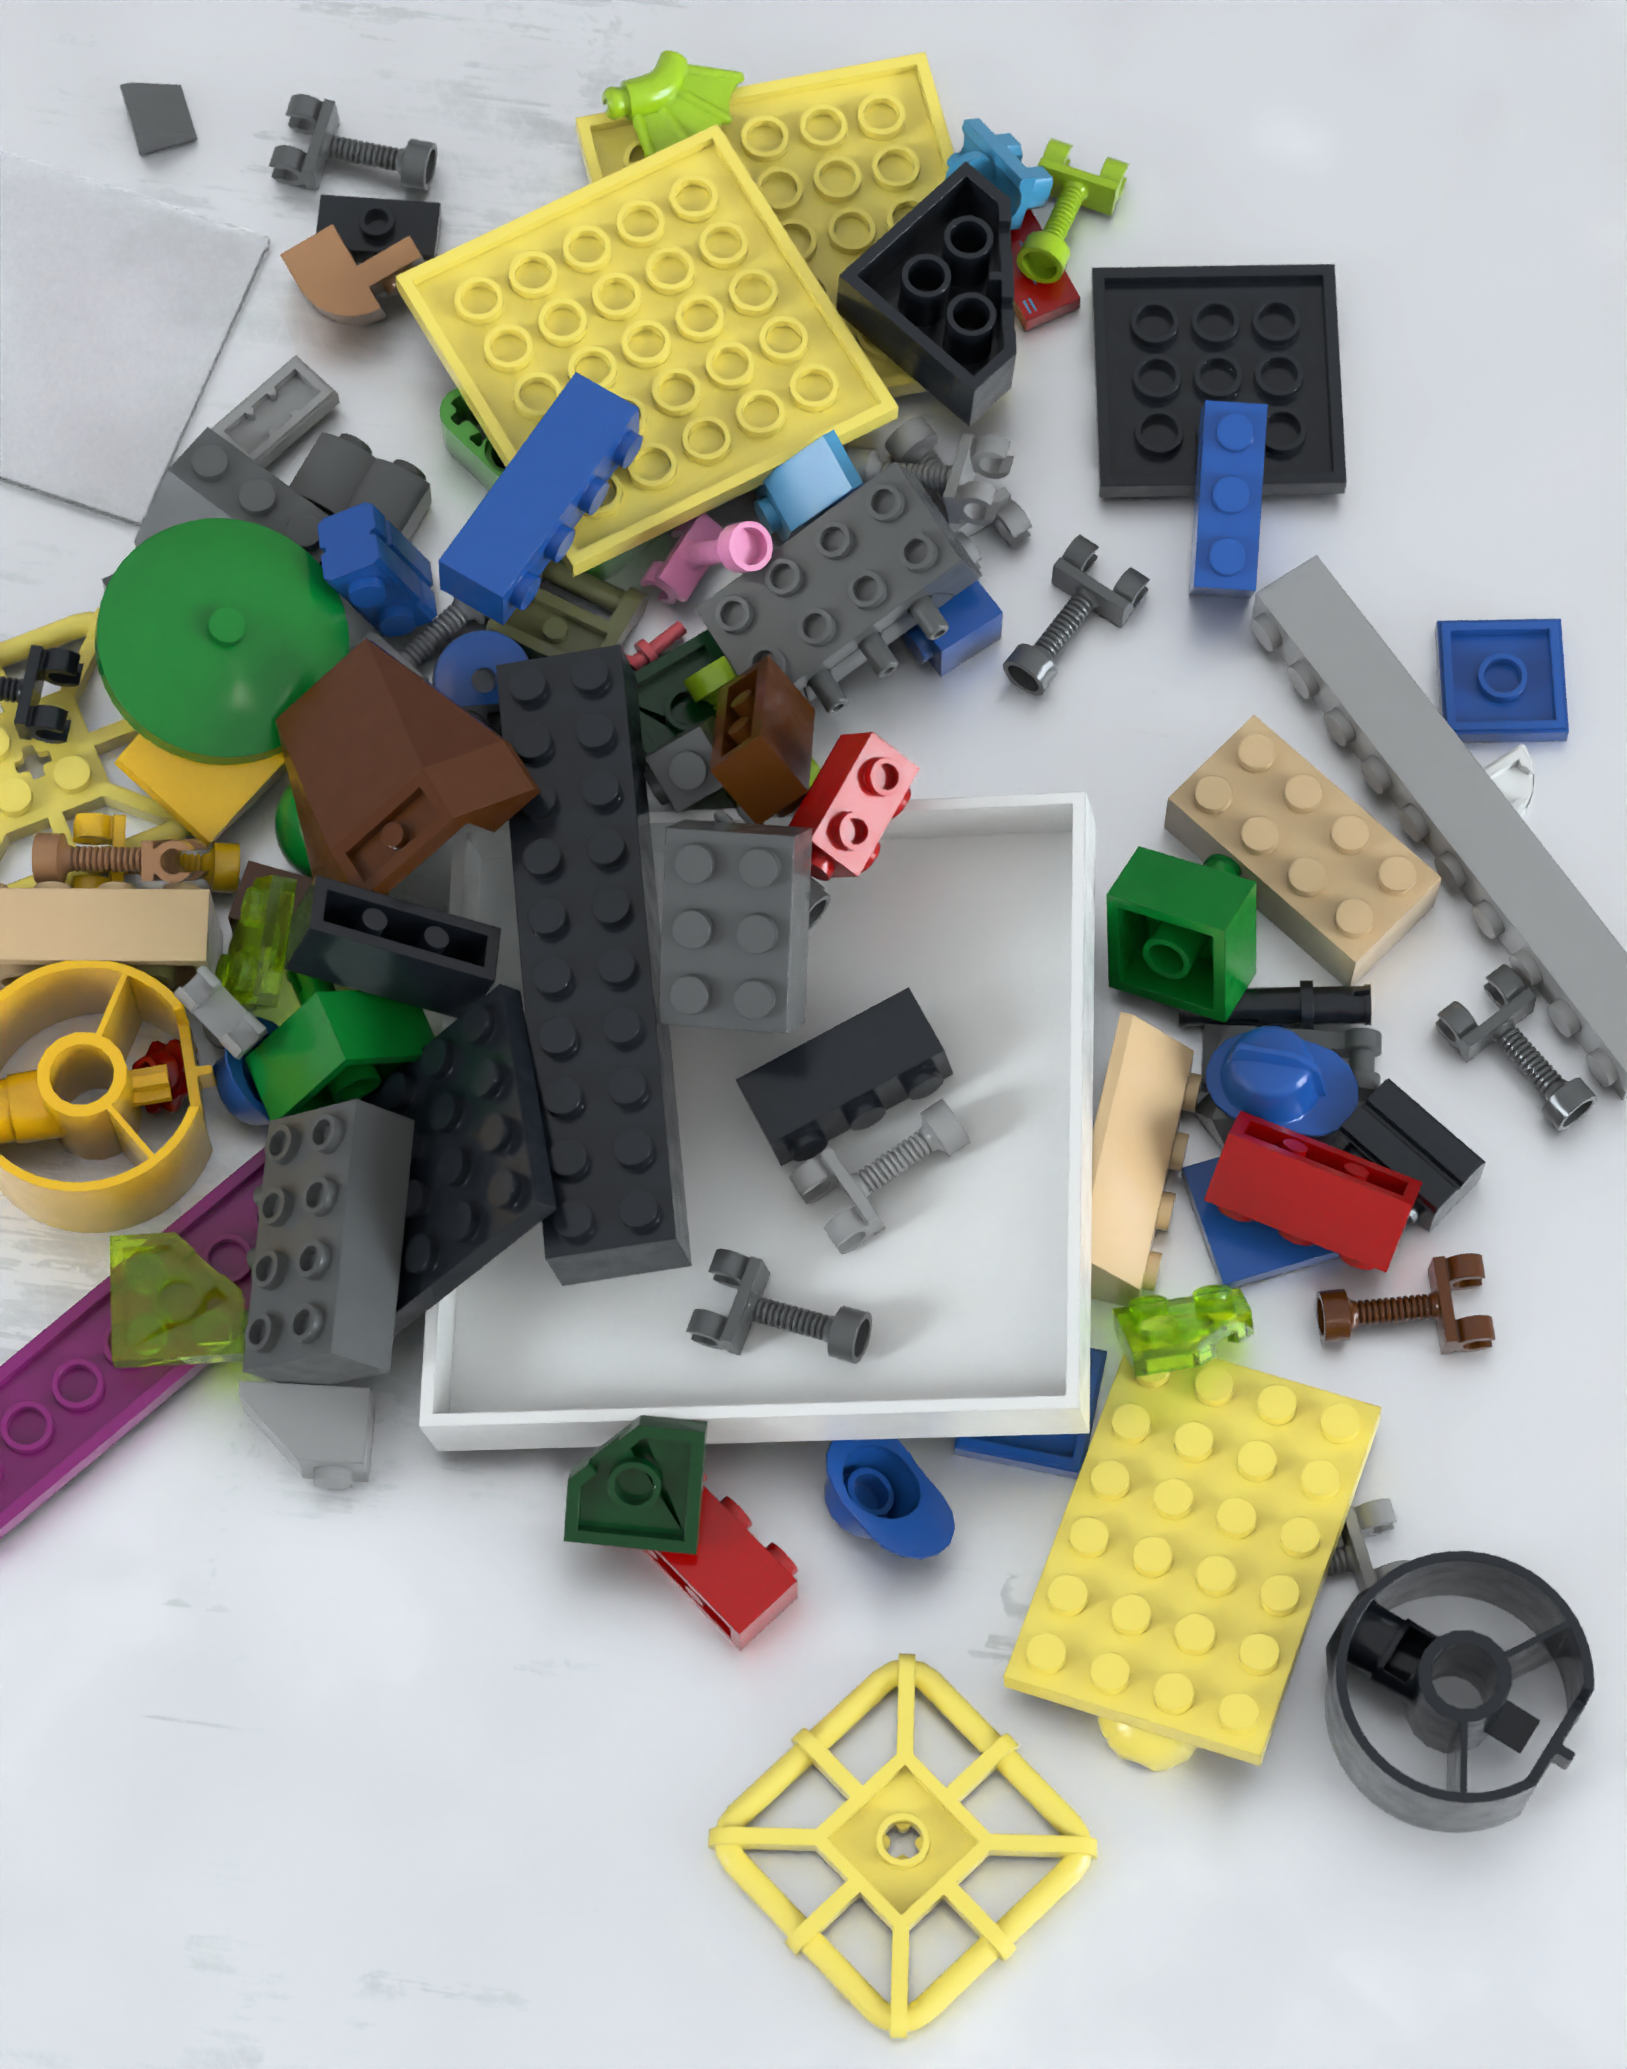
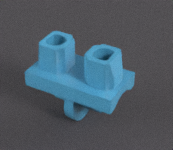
[945,118,1053,230]

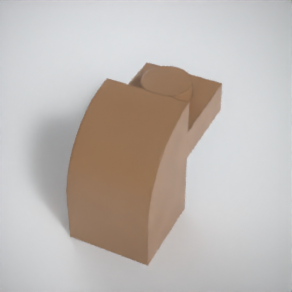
[280,224,425,326]

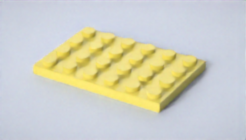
[1004,1333,1381,1766]

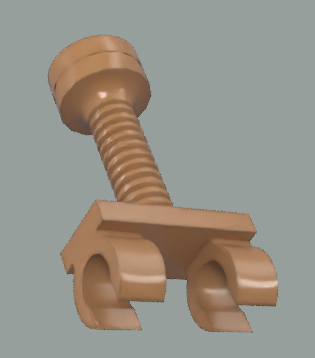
[32,833,210,884]

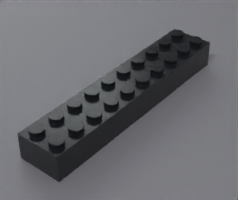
[496,644,692,1286]

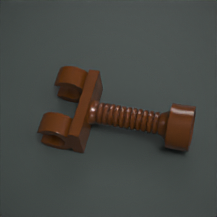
[1316,1253,1496,1354]

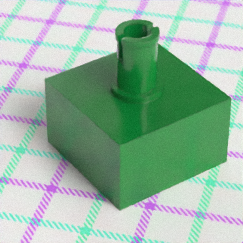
[1106,846,1256,1023]
[244,970,435,1120]

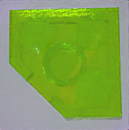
[215,875,297,1011]
[110,1232,245,1368]
[1113,1284,1254,1377]

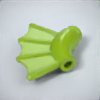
[602,50,745,157]

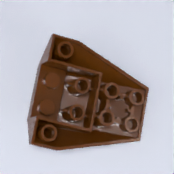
[275,638,541,896]

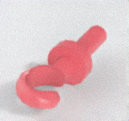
[626,621,687,672]

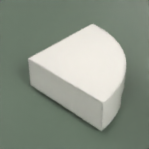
[1483,743,1534,818]

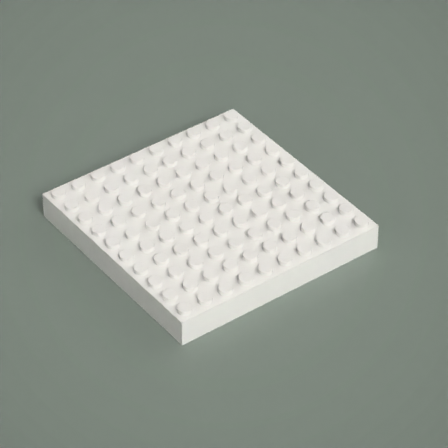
[419,791,1096,1451]

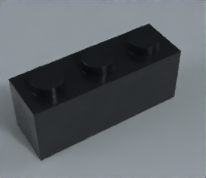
[284,875,501,1018]
[736,987,953,1166]

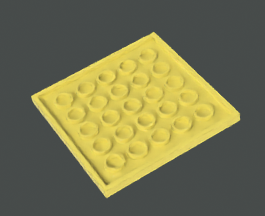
[575,52,954,398]
[396,124,899,577]

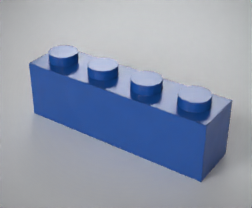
[438,372,643,626]

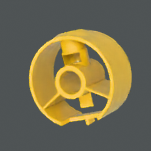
[0,960,216,1233]

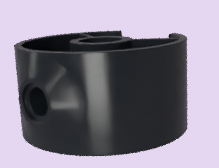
[1325,1551,1594,1833]

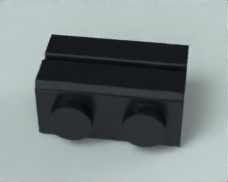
[1333,1078,1486,1232]

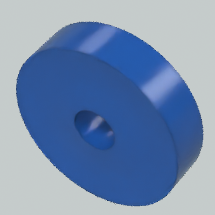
[432,630,529,707]

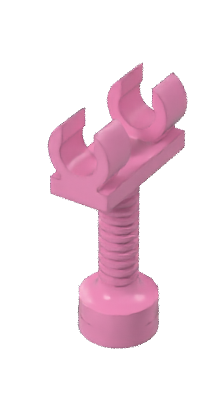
[640,513,773,604]

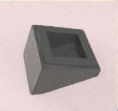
[120,83,197,155]

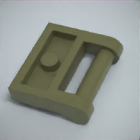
[486,560,649,659]

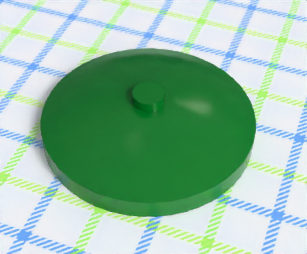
[95,518,350,765]

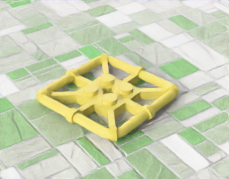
[0,607,194,888]
[708,1653,1098,2039]

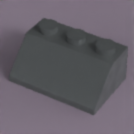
[134,427,329,567]

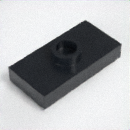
[316,194,442,262]

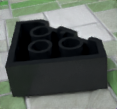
[836,161,1017,427]

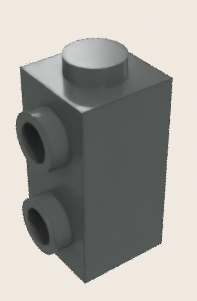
[644,715,723,813]

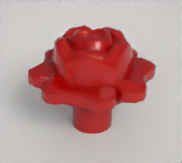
[132,1039,199,1115]

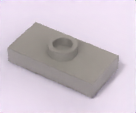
[211,355,340,468]

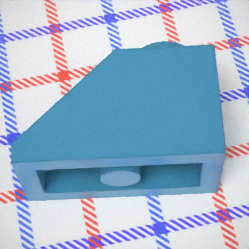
[753,430,863,544]

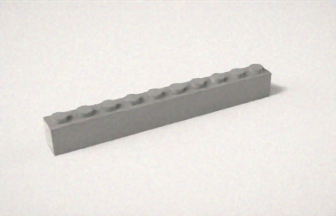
[1251,555,1627,1100]

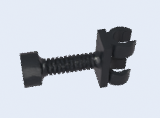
[0,645,84,744]

